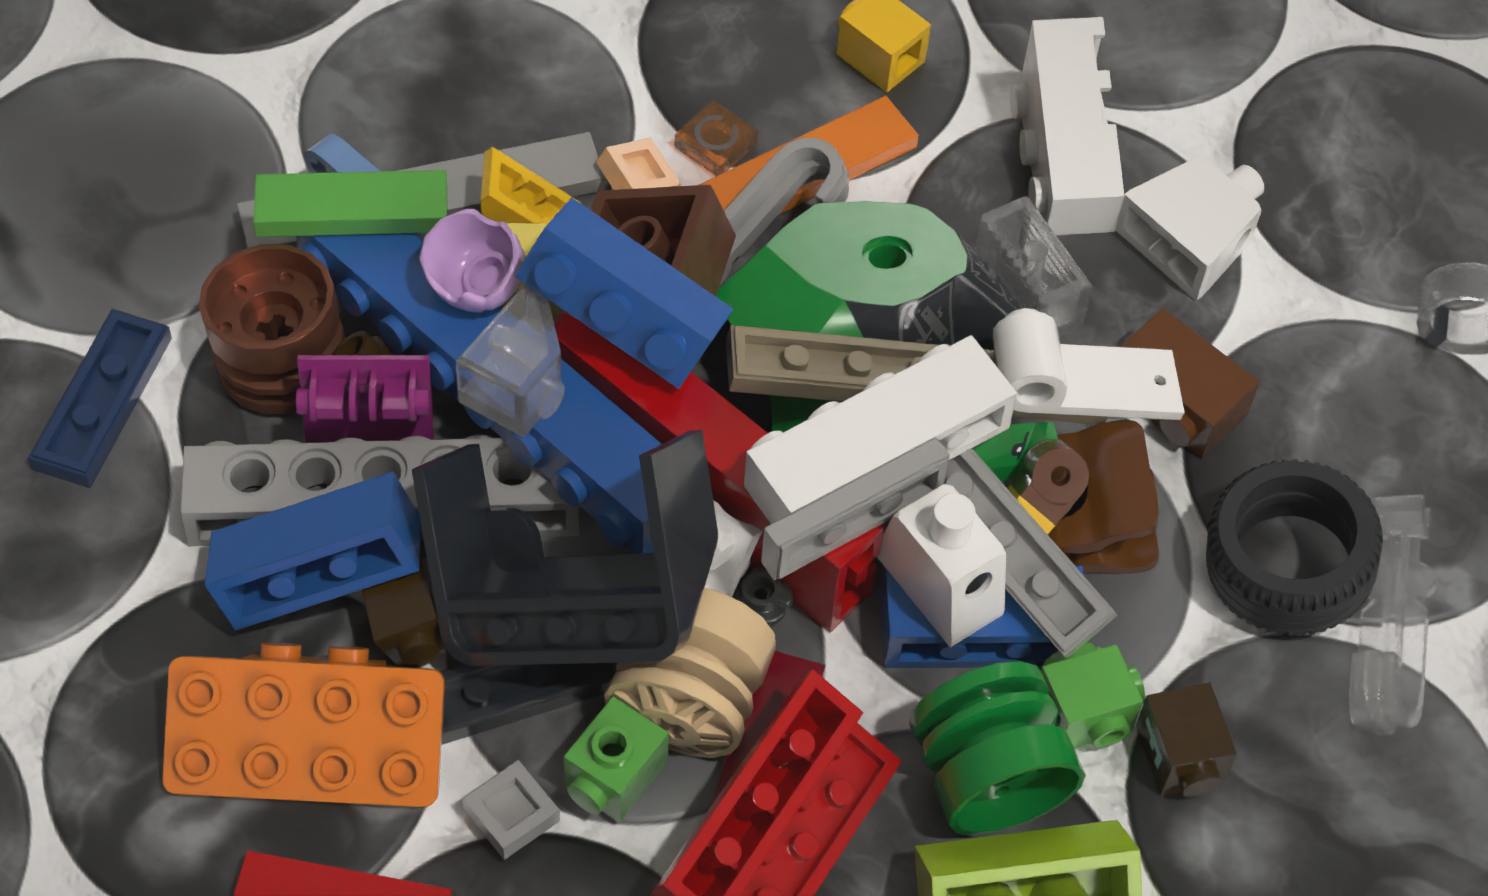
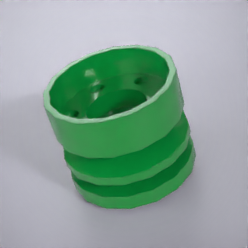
[909,661,1086,836]

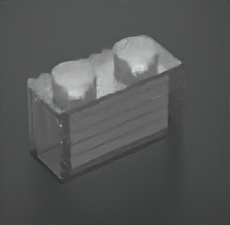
[975,196,1094,337]

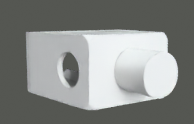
[1116,157,1264,301]
[877,484,1006,647]

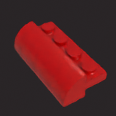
[651,669,902,896]

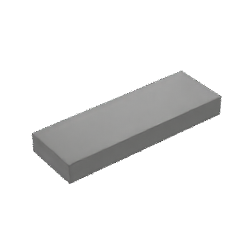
[761,438,950,580]

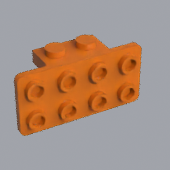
[163,643,445,807]

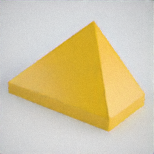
[480,147,581,224]

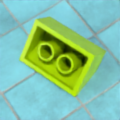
[914,820,1142,896]

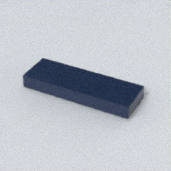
[28,308,172,488]

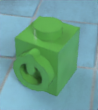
[1041,642,1145,749]
[564,696,669,823]

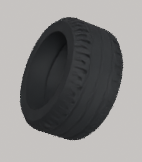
[1206,459,1383,636]

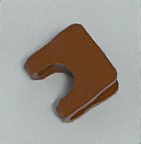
[1048,419,1159,574]

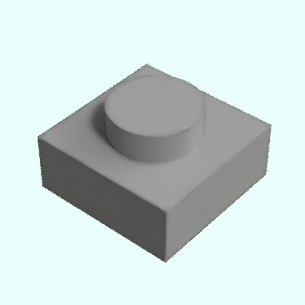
[462,760,560,860]

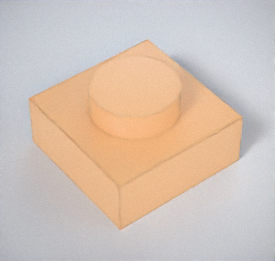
[596,138,681,190]

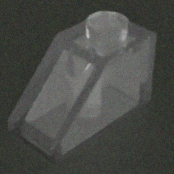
[456,284,565,437]

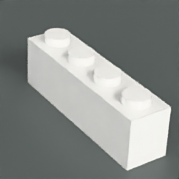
[744,335,1017,525]

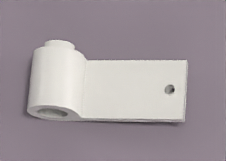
[993,308,1185,420]

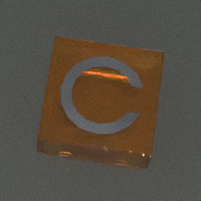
[674,100,758,176]

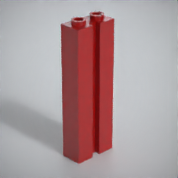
[549,311,884,633]

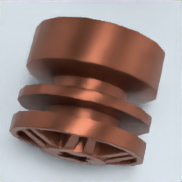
[199,244,345,414]

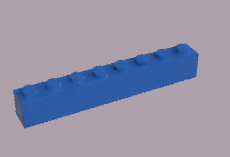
[296,233,661,553]

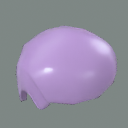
[419,209,526,313]

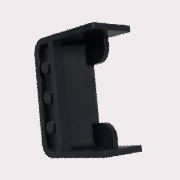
[411,429,718,666]

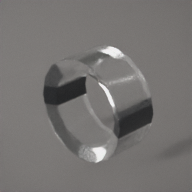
[1416,262,1488,355]

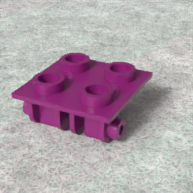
[296,355,434,443]

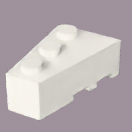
[1010,17,1124,236]

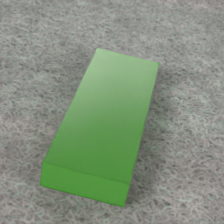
[254,170,448,237]

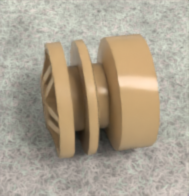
[604,587,776,758]

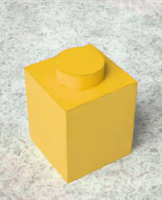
[836,0,931,93]

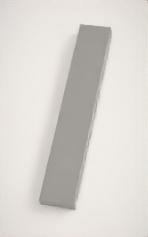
[237,132,605,248]

